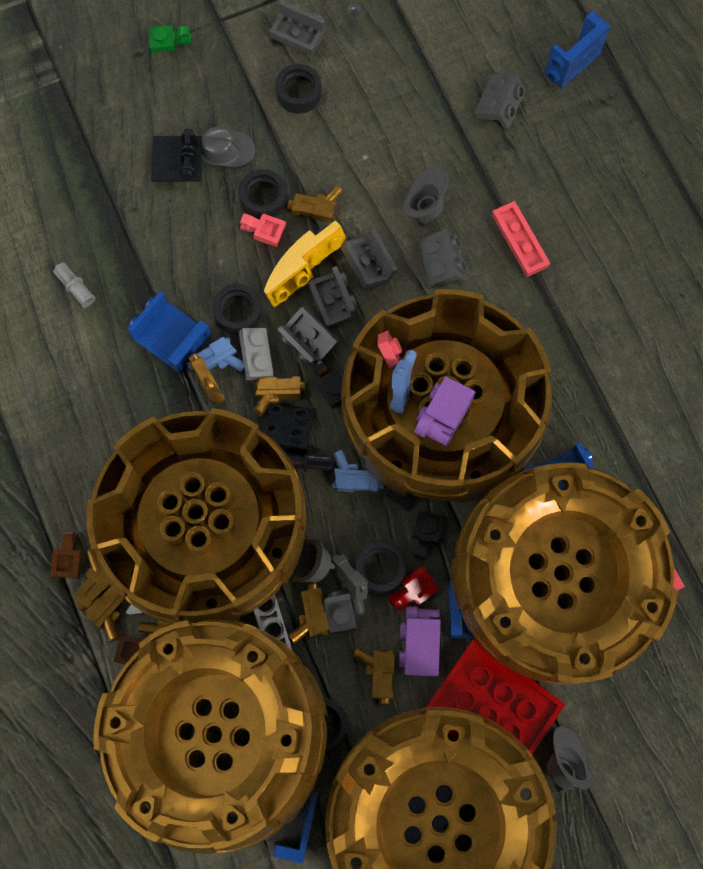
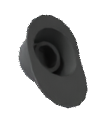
[201,126,256,168]
[403,167,449,225]
[279,539,335,582]
[546,726,592,793]

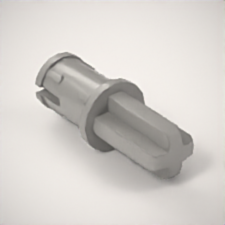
[53,262,95,308]

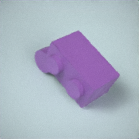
[414,376,475,447]
[399,606,441,676]

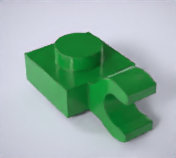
[149,25,192,53]

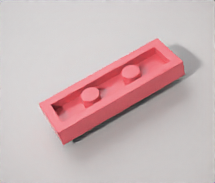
[492,201,550,277]

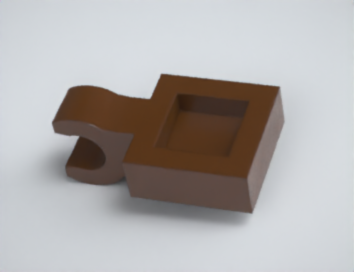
[50,531,82,579]

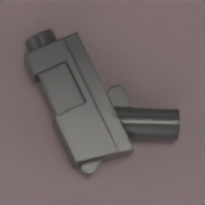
[331,554,368,614]

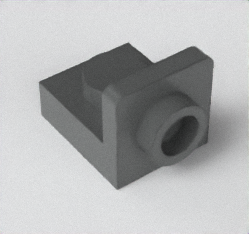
[323,591,357,634]

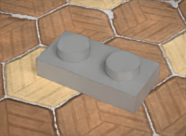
[239,328,274,380]

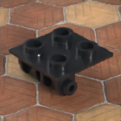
[151,129,202,182]
[258,403,315,453]

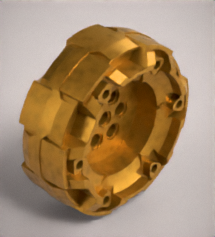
[341,289,552,504]
[86,408,307,624]
[451,463,678,684]
[93,619,328,854]
[325,707,557,869]

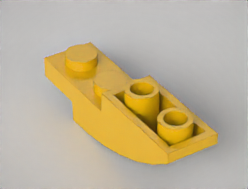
[264,221,347,307]

